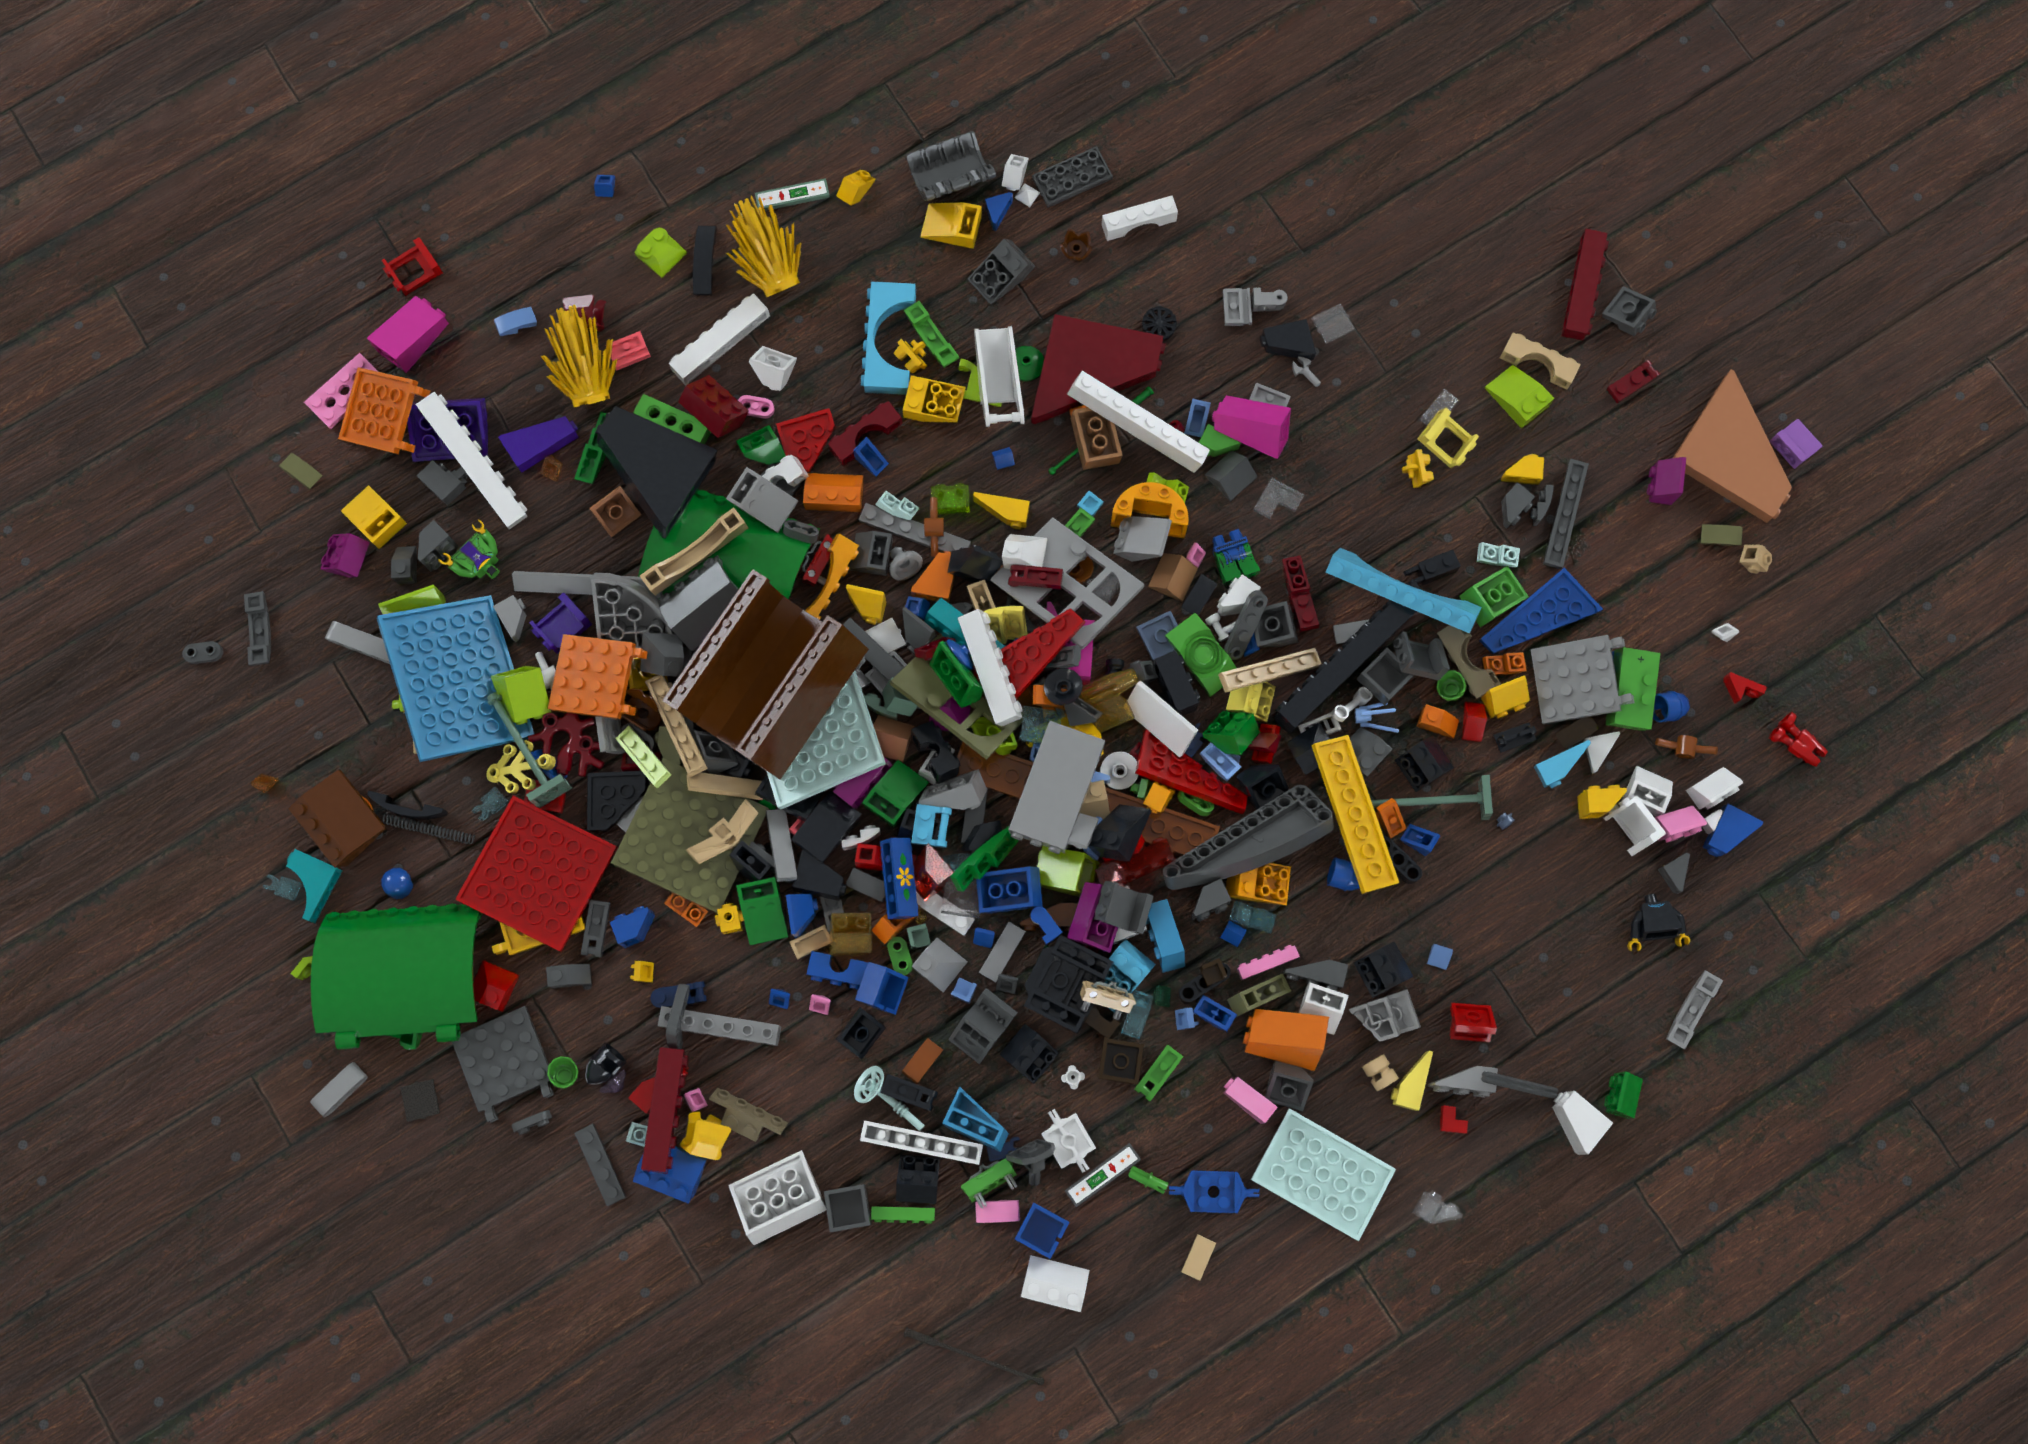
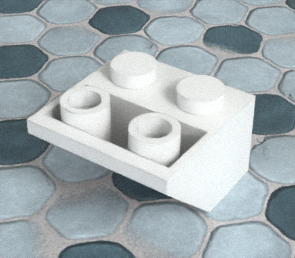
[1217,575,1261,616]
[1622,766,1673,816]
[1686,767,1743,810]
[1299,983,1349,1035]

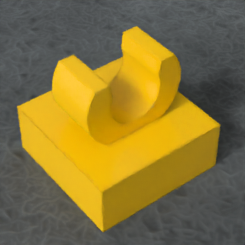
[630,961,654,983]

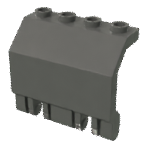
[905,131,996,201]
[659,555,739,653]

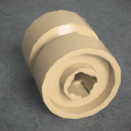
[1362,1054,1399,1091]

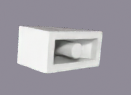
[1002,154,1029,191]

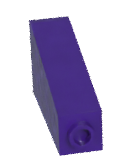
[498,416,579,473]

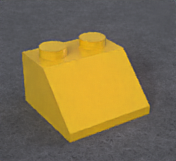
[1481,675,1530,719]

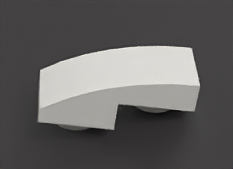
[841,825,881,851]

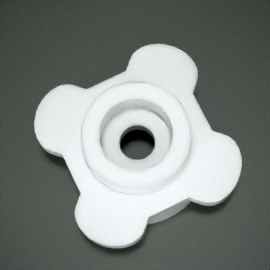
[1061,1065,1085,1089]

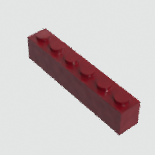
[1561,228,1609,341]
[641,1047,689,1174]

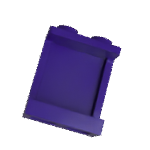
[529,592,592,654]

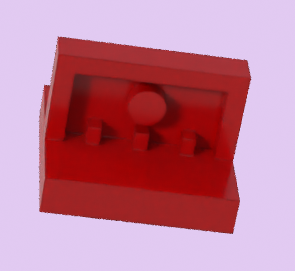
[1449,1003,1497,1042]

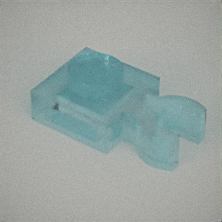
[472,787,509,821]
[263,875,302,901]

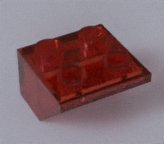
[914,843,954,901]

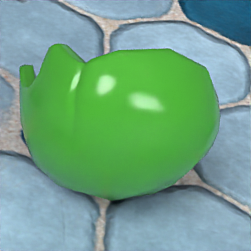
[1436,670,1466,701]
[547,1056,578,1089]

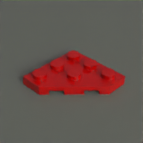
[776,408,835,473]

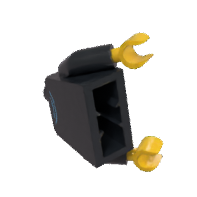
[1627,894,1690,951]

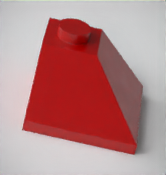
[473,960,520,1012]

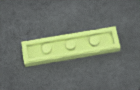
[615,725,671,789]

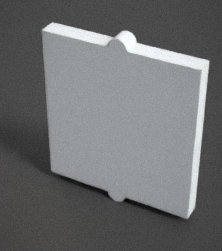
[865,618,907,654]

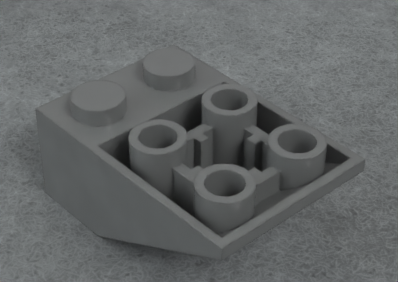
[968,239,1036,305]

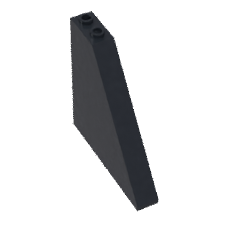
[596,406,717,539]

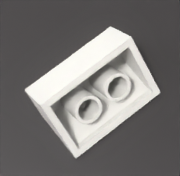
[1021,1255,1090,1312]

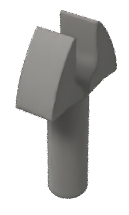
[1292,357,1321,387]

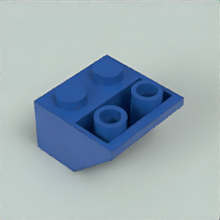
[610,906,655,948]

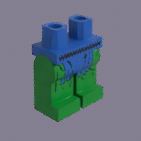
[1212,529,1260,586]

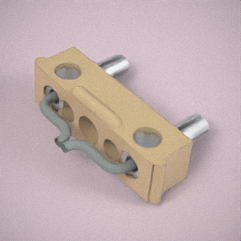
[1080,980,1136,1021]

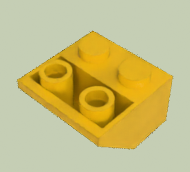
[1577,785,1627,819]

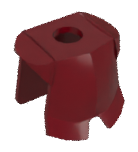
[563,295,606,333]

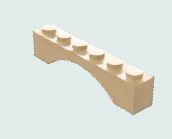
[640,508,749,596]

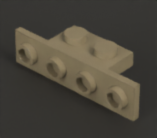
[709,1088,788,1142]

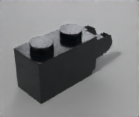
[1403,549,1461,585]

